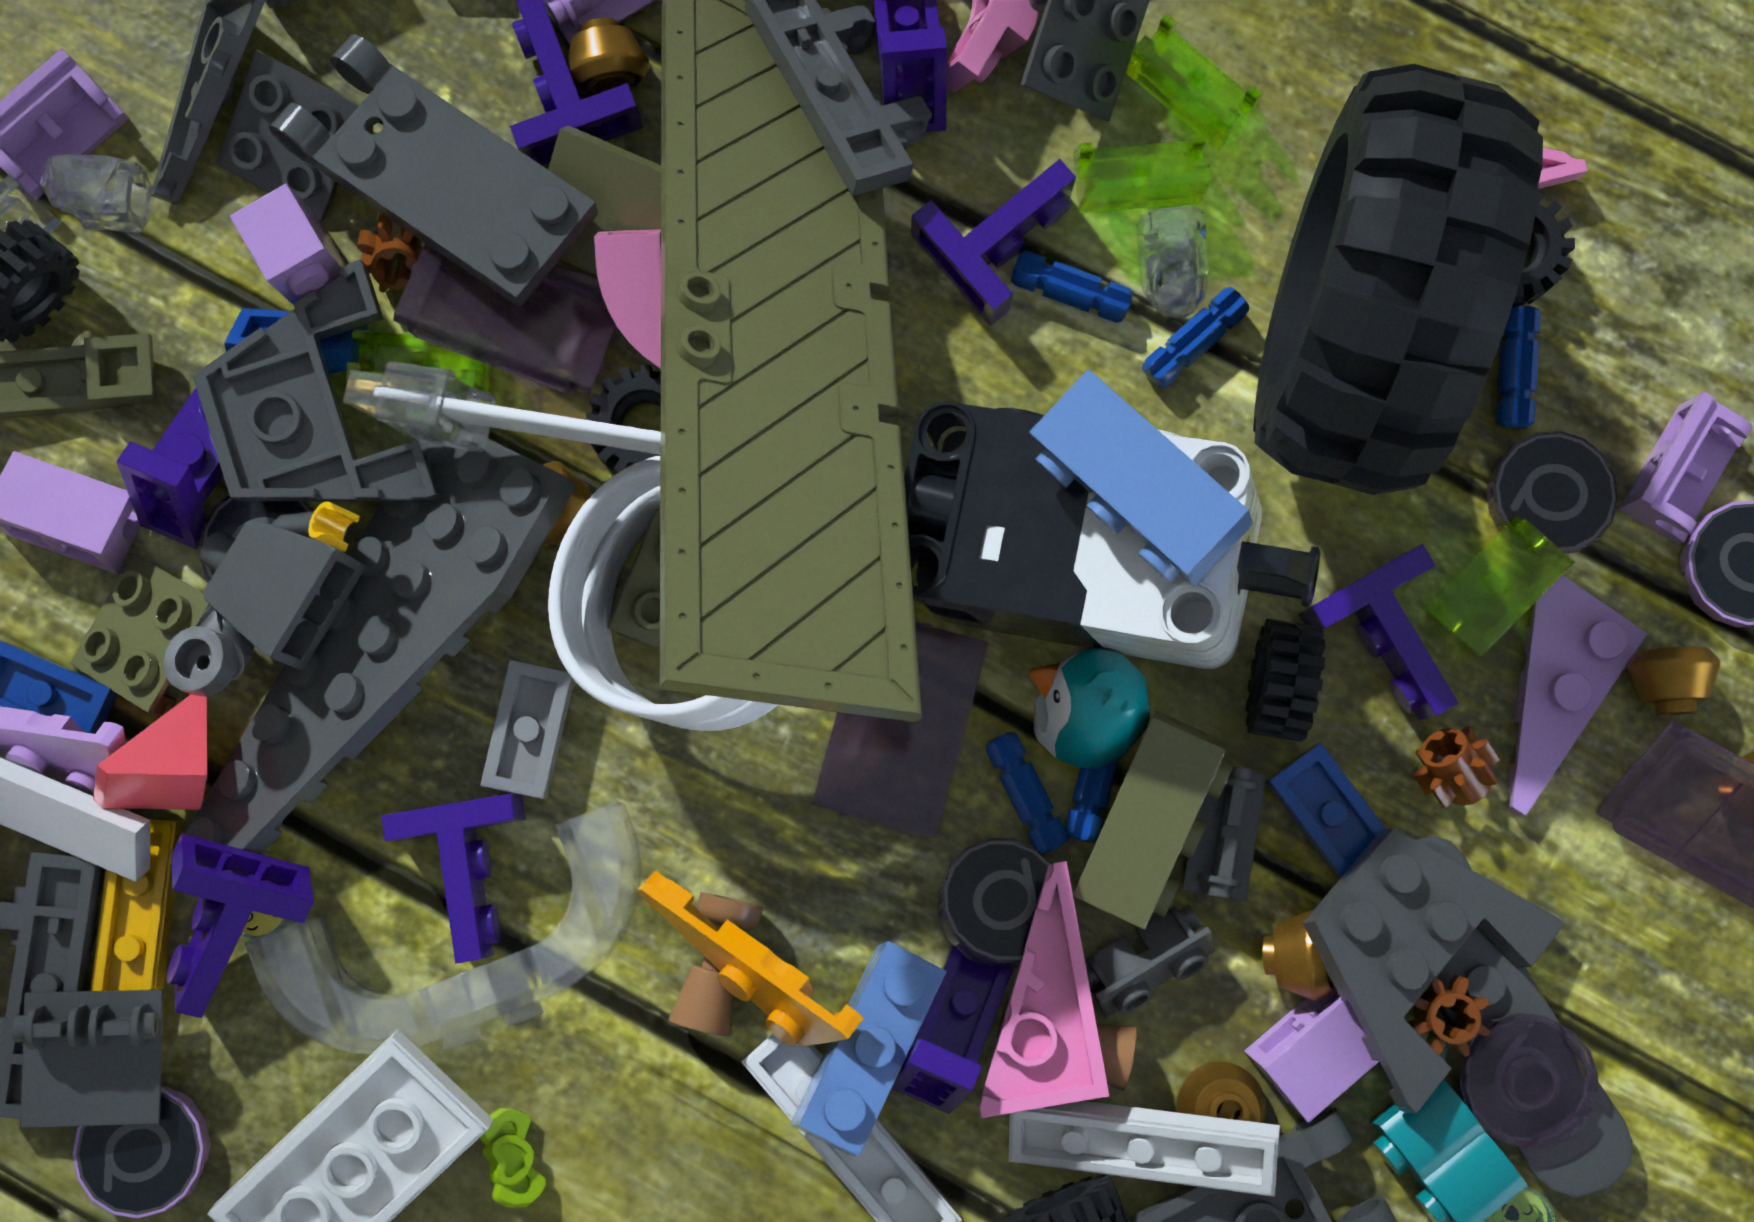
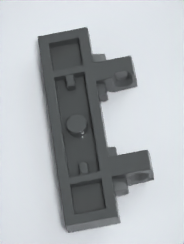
[745,0,932,197]
[0,852,103,1119]

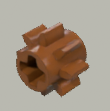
[357,213,435,294]
[1413,726,1500,808]
[1408,975,1490,1057]

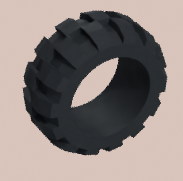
[1253,64,1543,495]

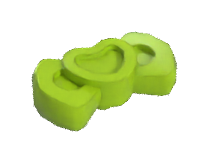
[479,1108,546,1208]

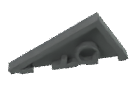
[150,0,266,205]

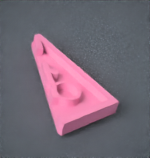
[978,861,1110,1118]

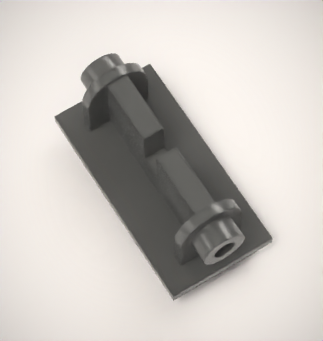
[1182,766,1267,902]
[1086,904,1215,1018]

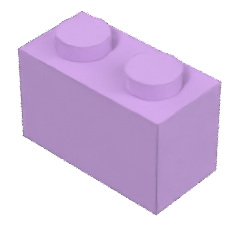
[230,183,347,304]

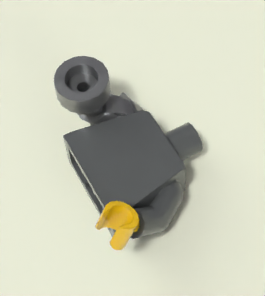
[163,501,366,697]

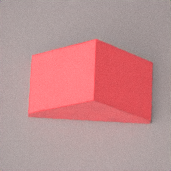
[93,694,207,810]

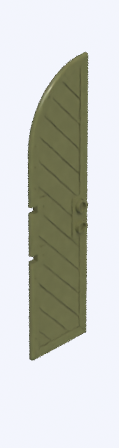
[660,0,922,722]

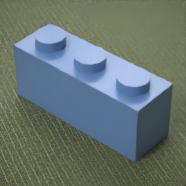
[1029,369,1253,587]
[790,941,947,1157]

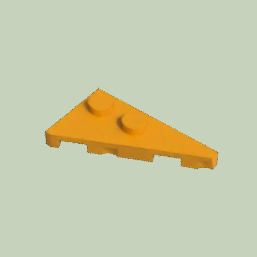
[636,870,864,1047]

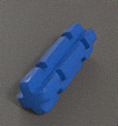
[1011,251,1133,323]
[1142,287,1250,389]
[1496,305,1541,429]
[986,732,1068,854]
[1065,760,1118,843]

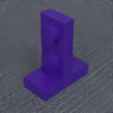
[509,0,643,165]
[873,0,947,132]
[911,159,1076,326]
[116,388,223,550]
[1299,543,1459,720]
[381,793,526,964]
[167,833,314,1018]
[891,934,1017,1114]

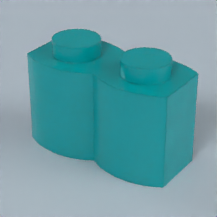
[1370,1079,1528,1222]

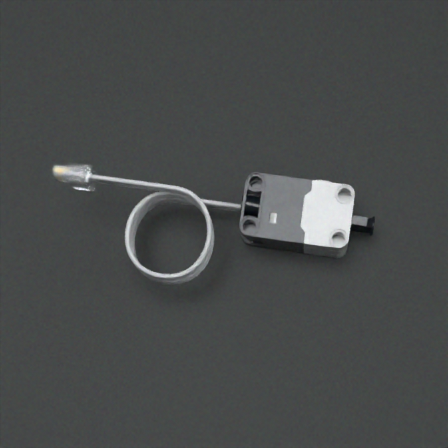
[343,361,1321,731]

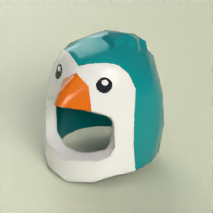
[1029,646,1150,769]

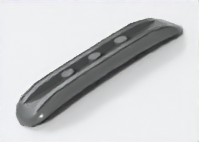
[1418,835,1633,1198]

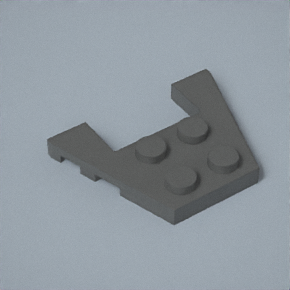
[193,259,440,501]
[1303,828,1565,1113]

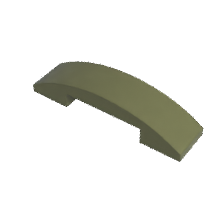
[0,333,156,418]

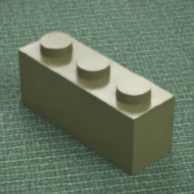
[1073,711,1234,930]

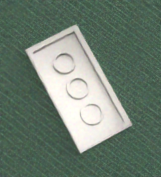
[207,1029,493,1222]

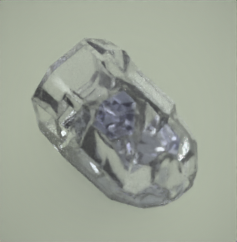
[40,154,152,232]
[1136,206,1209,318]

